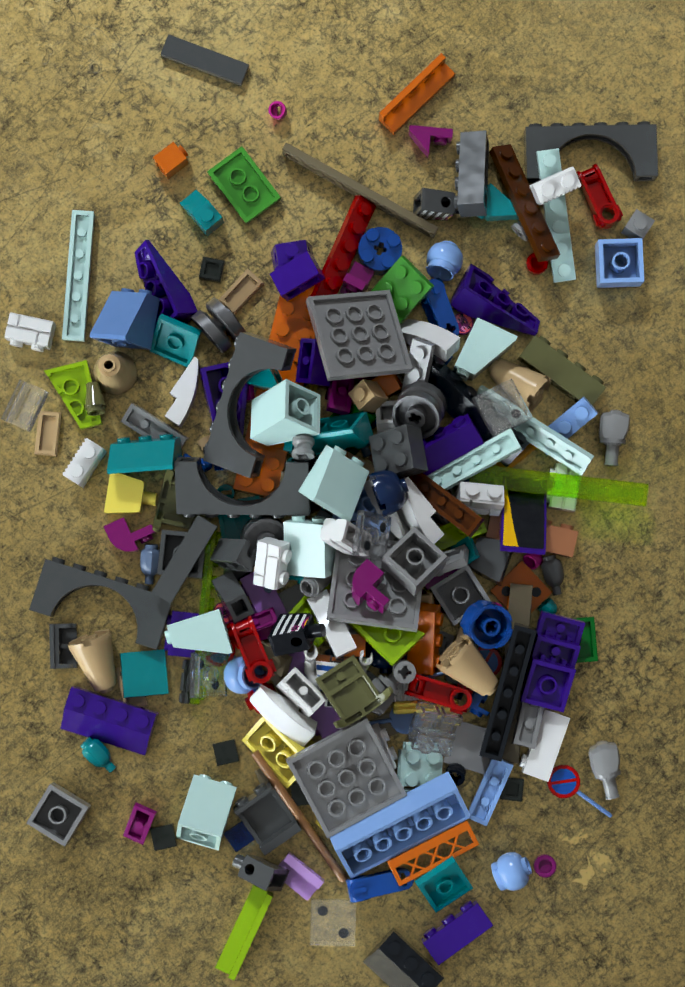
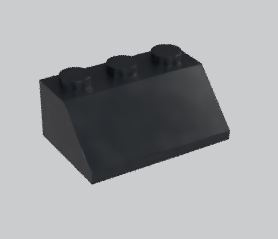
[363,928,444,987]

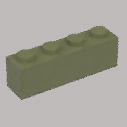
[517,335,606,406]

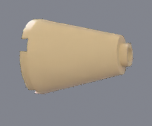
[93,351,137,395]
[489,359,552,414]
[68,629,116,694]
[436,635,498,696]

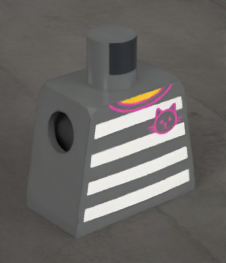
[413,188,459,221]

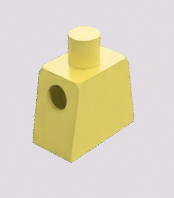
[104,473,158,514]

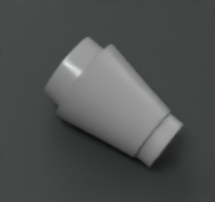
[300,576,332,597]

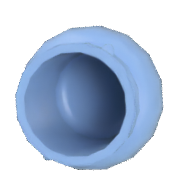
[426,241,463,281]
[224,657,264,694]
[491,852,532,891]

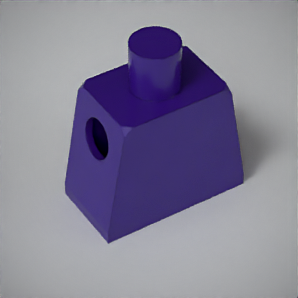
[271,240,313,271]

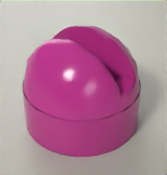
[268,101,287,120]
[523,553,543,570]

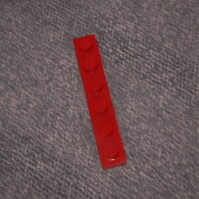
[306,195,376,308]

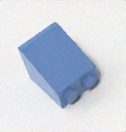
[89,288,160,350]

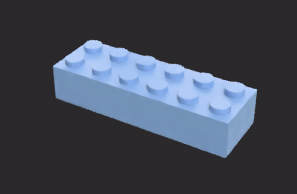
[329,772,471,879]

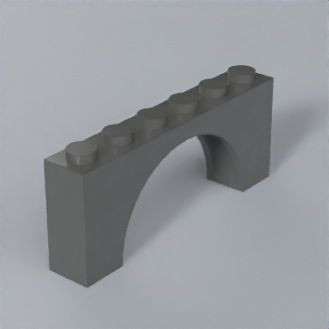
[523,121,658,183]
[203,332,296,478]
[174,457,313,518]
[29,557,175,650]

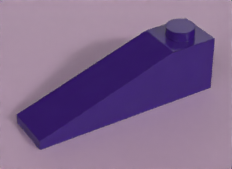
[134,240,198,332]
[450,264,540,336]
[199,362,248,435]

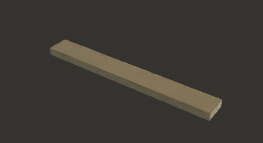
[282,143,438,239]
[502,583,533,764]

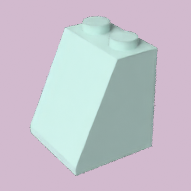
[452,317,518,382]
[250,379,321,446]
[298,445,369,522]
[283,515,336,578]
[164,609,234,654]
[176,774,237,851]

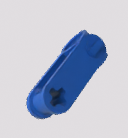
[421,278,459,336]
[346,867,414,903]

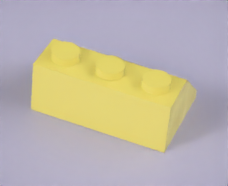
[242,716,314,789]

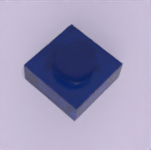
[224,821,255,852]

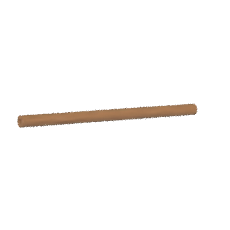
[251,750,348,883]

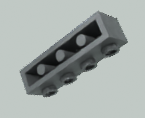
[454,130,489,217]

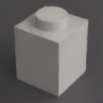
[621,209,655,240]

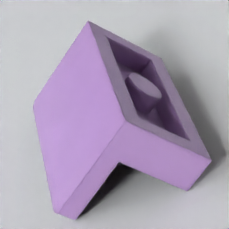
[279,851,324,900]

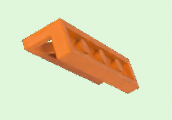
[379,53,455,135]
[386,820,479,887]

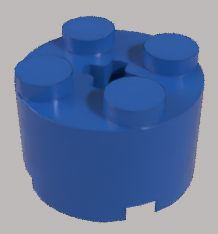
[358,227,402,276]
[460,600,513,649]

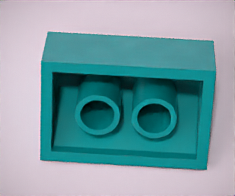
[311,412,373,455]
[107,434,182,474]

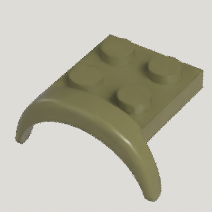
[152,469,211,532]
[315,654,393,729]

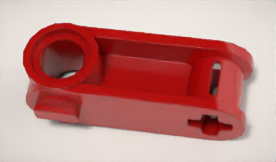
[576,164,623,229]
[230,615,277,684]
[404,674,473,715]

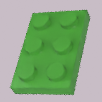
[207,146,281,225]
[371,256,434,325]

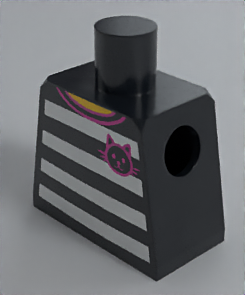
[268,613,326,656]

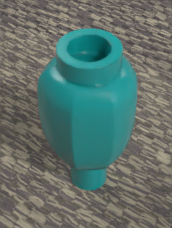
[80,737,116,773]

